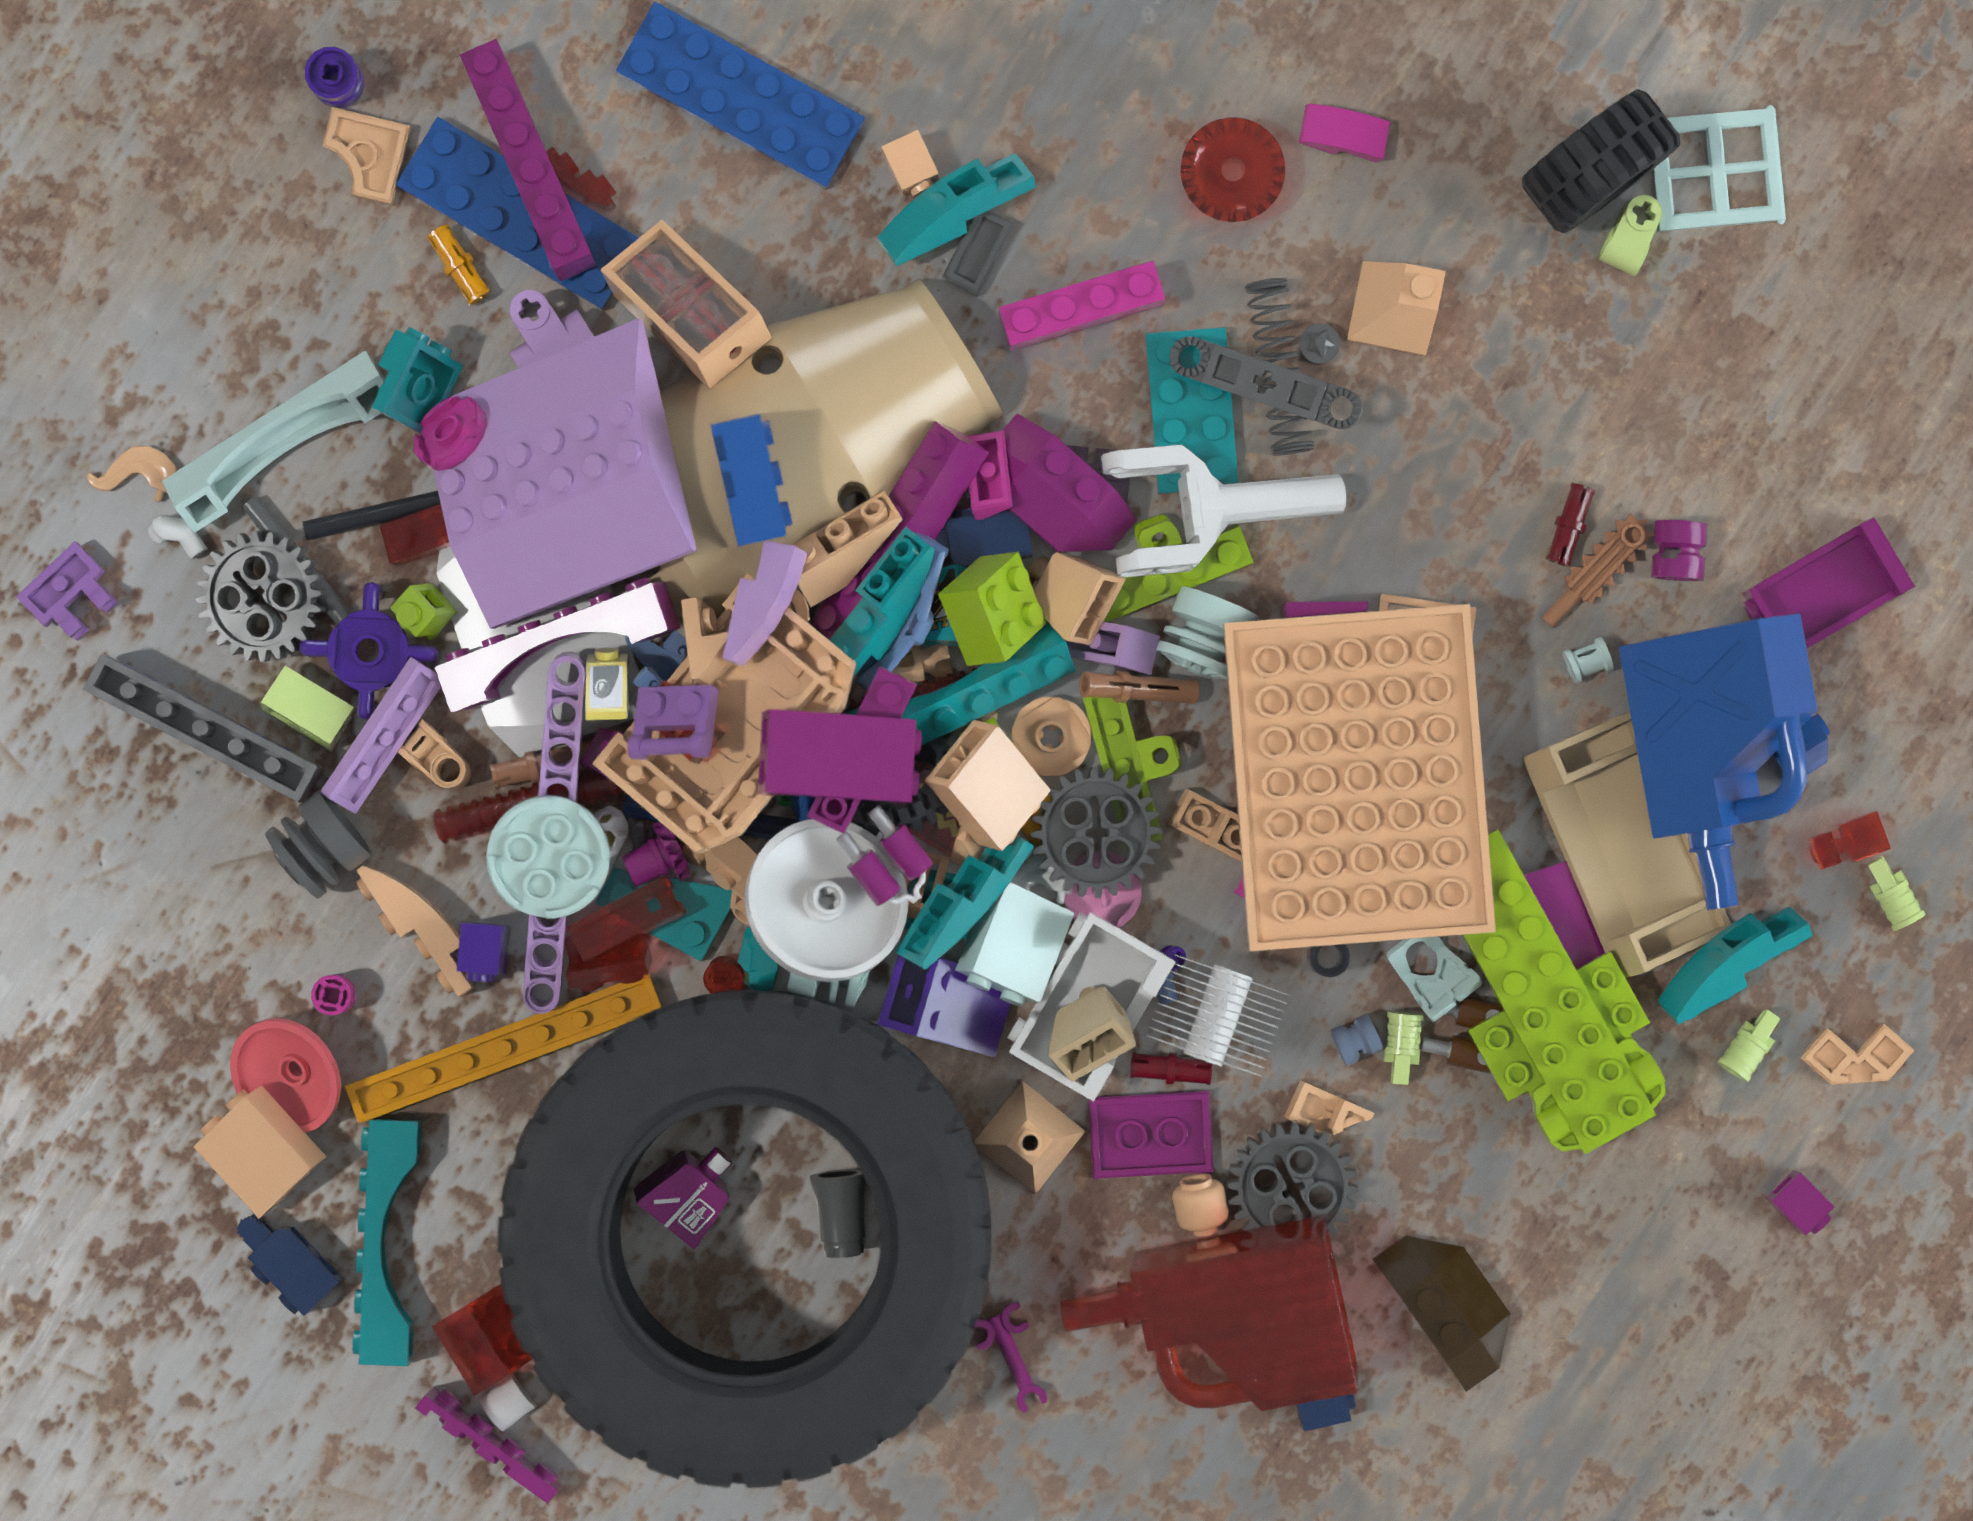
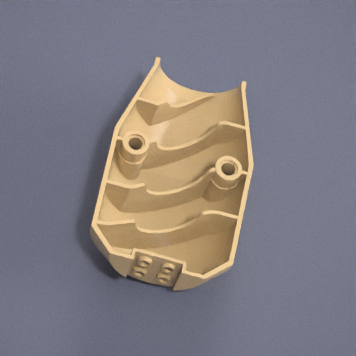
[649,279,1003,620]

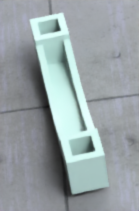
[162,350,385,533]

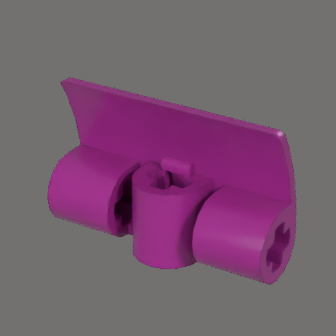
[1523,861,1605,969]

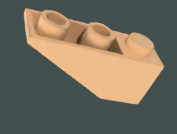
[792,491,902,607]

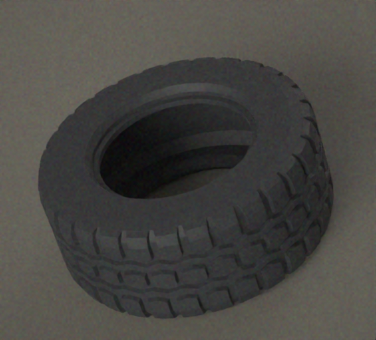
[497,990,992,1488]

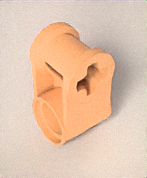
[398,718,472,790]

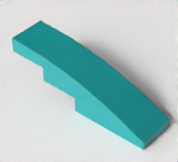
[895,836,1034,970]

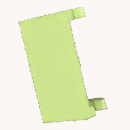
[261,666,354,752]

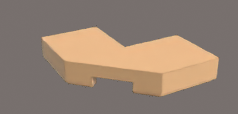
[1799,1023,1915,1085]

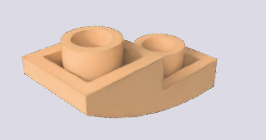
[1168,789,1242,863]

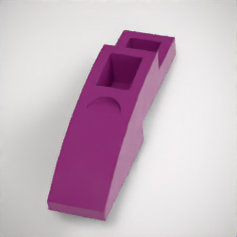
[807,666,917,834]

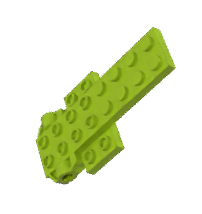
[1462,829,1666,1155]

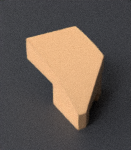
[1284,1080,1375,1135]

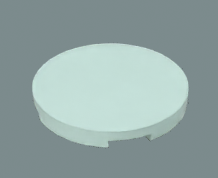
[486,795,610,919]

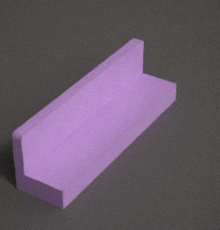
[320,657,441,814]

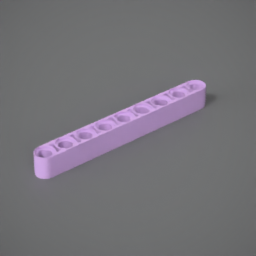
[523,651,586,1014]

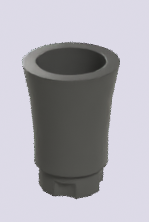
[809,1169,865,1258]

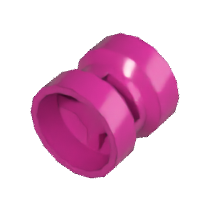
[311,975,357,1015]

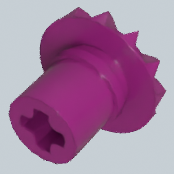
[620,822,690,888]

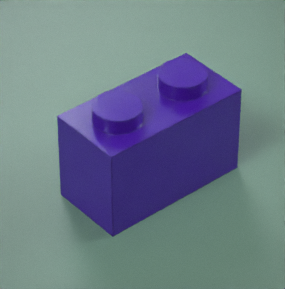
[457,922,511,982]

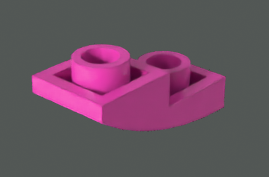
[1299,103,1390,163]

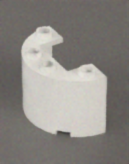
[1007,912,1176,1101]

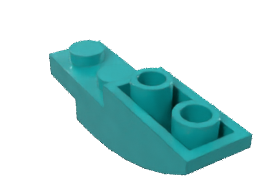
[878,153,1036,267]
[829,527,935,678]
[1658,906,1813,1025]

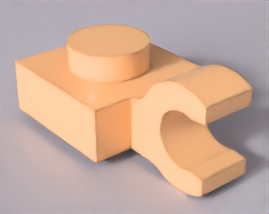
[892,645,953,682]

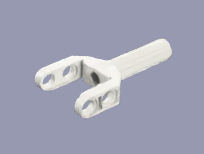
[1101,445,1346,577]

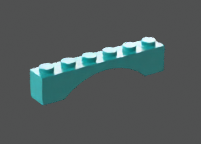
[845,619,1076,746]
[352,1118,423,1367]

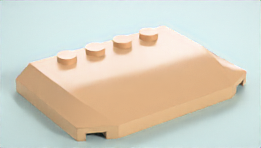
[592,573,856,854]

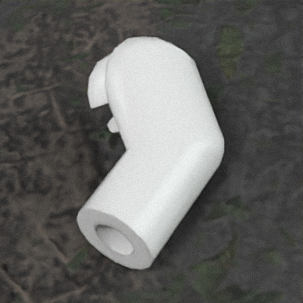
[148,515,208,560]

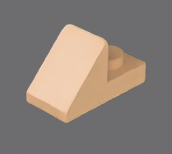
[681,597,729,685]

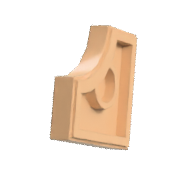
[322,107,412,206]

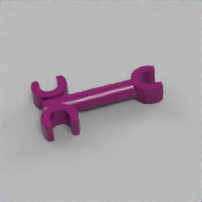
[974,1301,1047,1413]

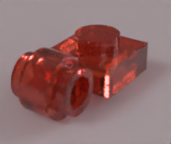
[1807,811,1891,870]

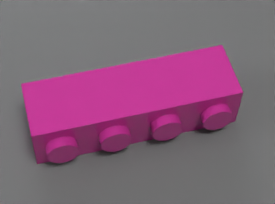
[998,260,1165,352]

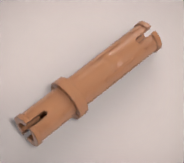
[1079,671,1200,704]
[489,740,592,790]

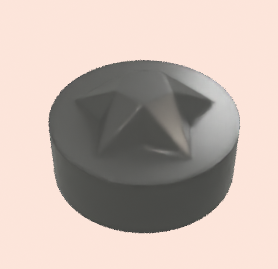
[1299,323,1340,365]

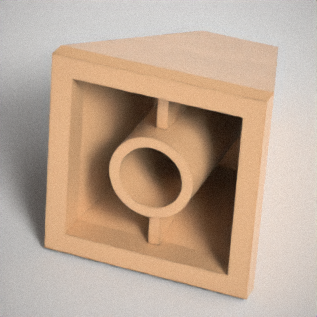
[975,1081,1085,1194]

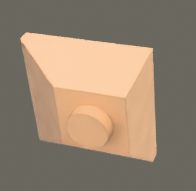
[1347,261,1446,356]

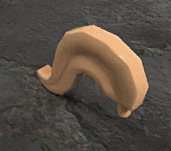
[86,446,178,502]

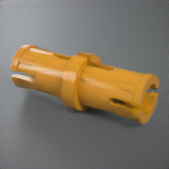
[426,224,491,306]

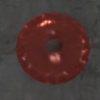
[1180,117,1286,223]

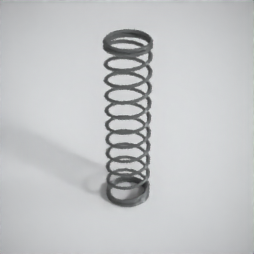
[1244,278,1315,456]

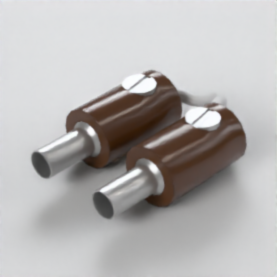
[1421,997,1503,1074]

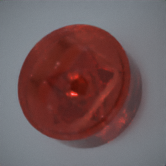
[703,956,745,994]

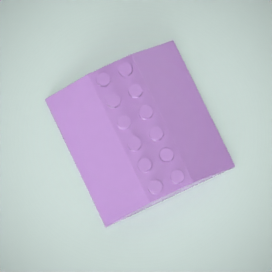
[433,318,696,629]

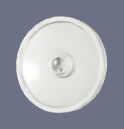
[745,819,908,982]

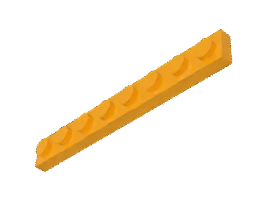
[345,972,662,1124]

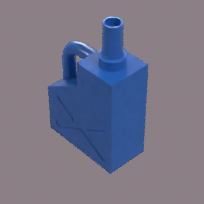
[1619,613,1818,910]

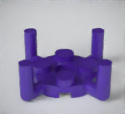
[300,582,442,720]

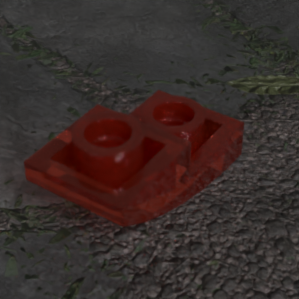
[546,146,617,212]

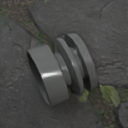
[265,790,373,898]

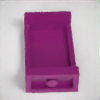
[1742,517,1915,648]
[757,709,921,804]

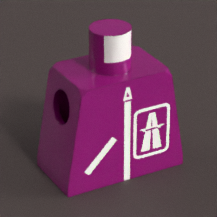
[633,1147,733,1250]

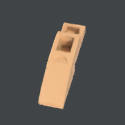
[680,837,757,925]
[356,865,476,997]

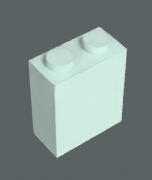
[955,882,1074,1007]

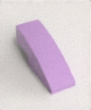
[722,541,807,666]

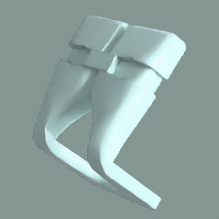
[1386,936,1483,1022]

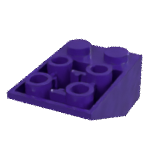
[878,955,1011,1057]

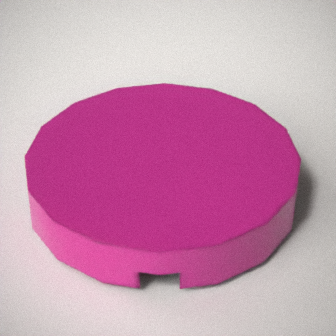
[413,396,487,471]

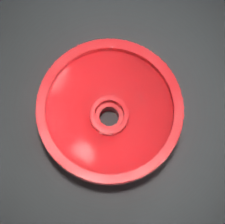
[230,1018,341,1133]

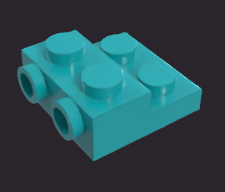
[372,327,464,434]

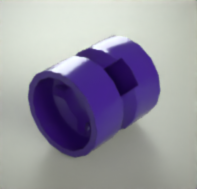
[305,47,364,108]

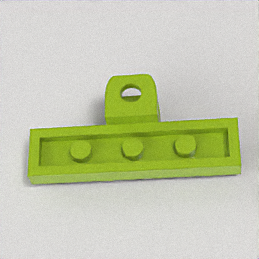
[1104,513,1254,622]
[1083,697,1182,850]

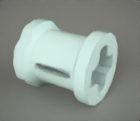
[1562,637,1614,684]

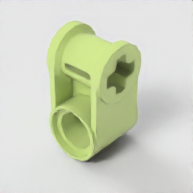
[1598,195,1662,276]

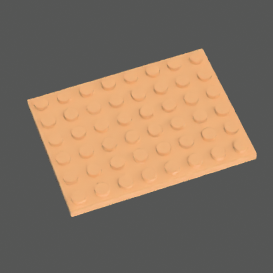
[1223,604,1496,951]

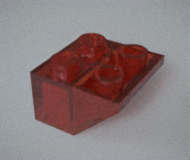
[432,1283,533,1396]

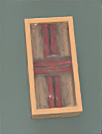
[601,220,772,389]

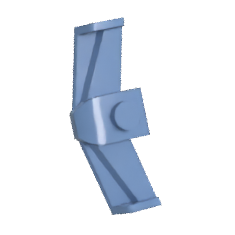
[856,533,949,691]

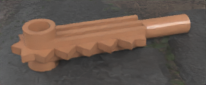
[1541,513,1654,628]

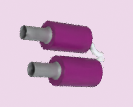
[836,806,933,906]

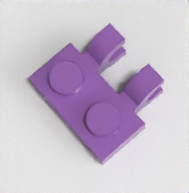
[16,541,118,641]

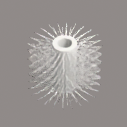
[1146,955,1290,1076]

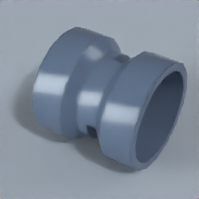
[1330,1013,1384,1066]

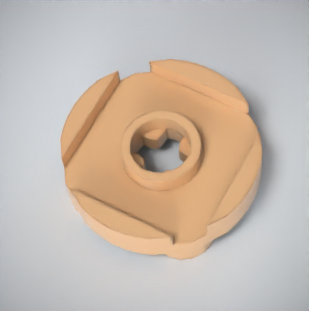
[1012,697,1091,777]

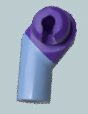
[1157,945,1186,1006]

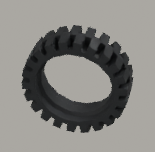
[851,736,950,836]

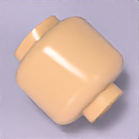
[1172,1173,1229,1237]

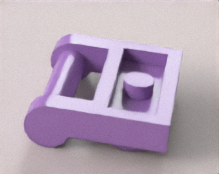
[627,685,719,760]

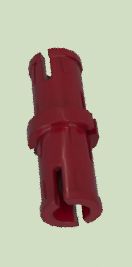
[1545,483,1596,567]
[1130,1052,1213,1085]

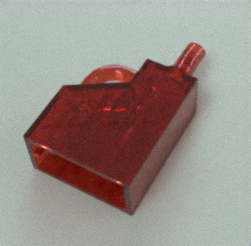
[1060,1215,1359,1411]

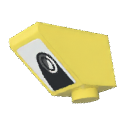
[585,647,631,720]

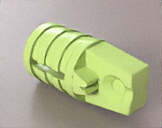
[1868,856,1926,931]
[1717,1009,1780,1083]
[1383,1011,1424,1085]

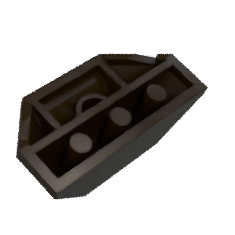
[1372,1235,1511,1392]

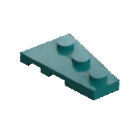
[595,868,732,962]

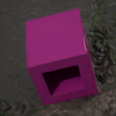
[1765,1170,1835,1236]

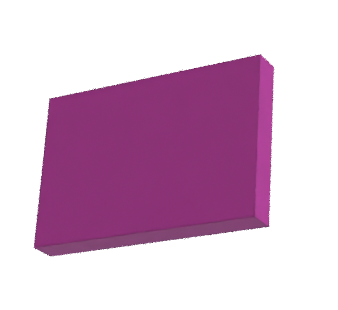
[1088,1091,1214,1179]

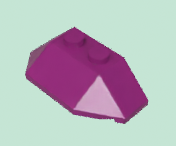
[1002,414,1138,552]

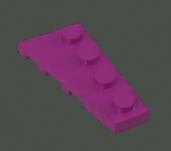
[415,1387,561,1504]

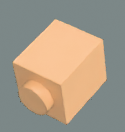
[881,130,939,197]

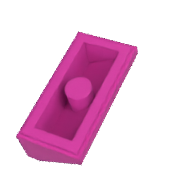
[968,430,1013,520]

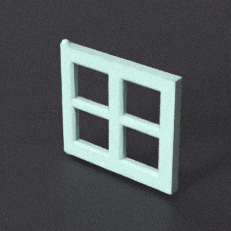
[1652,105,1786,232]

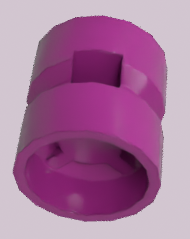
[1651,520,1708,582]

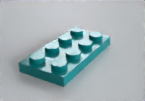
[1145,327,1238,495]

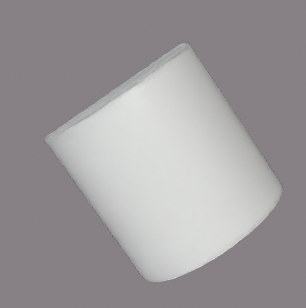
[479,1374,537,1432]

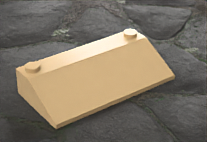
[1522,711,1731,978]

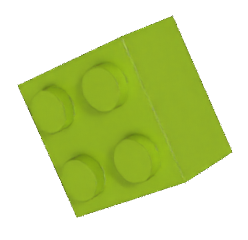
[938,552,1047,666]

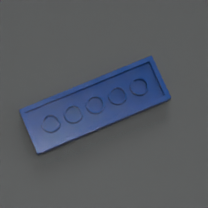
[616,1,865,190]
[396,116,639,311]

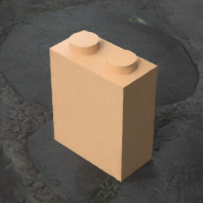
[925,720,1051,851]
[194,1085,327,1219]

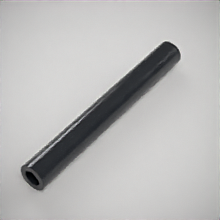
[302,490,442,541]

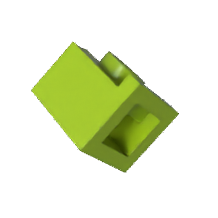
[390,583,458,640]

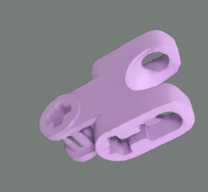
[509,290,595,368]

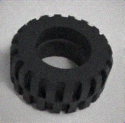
[1522,89,1681,234]

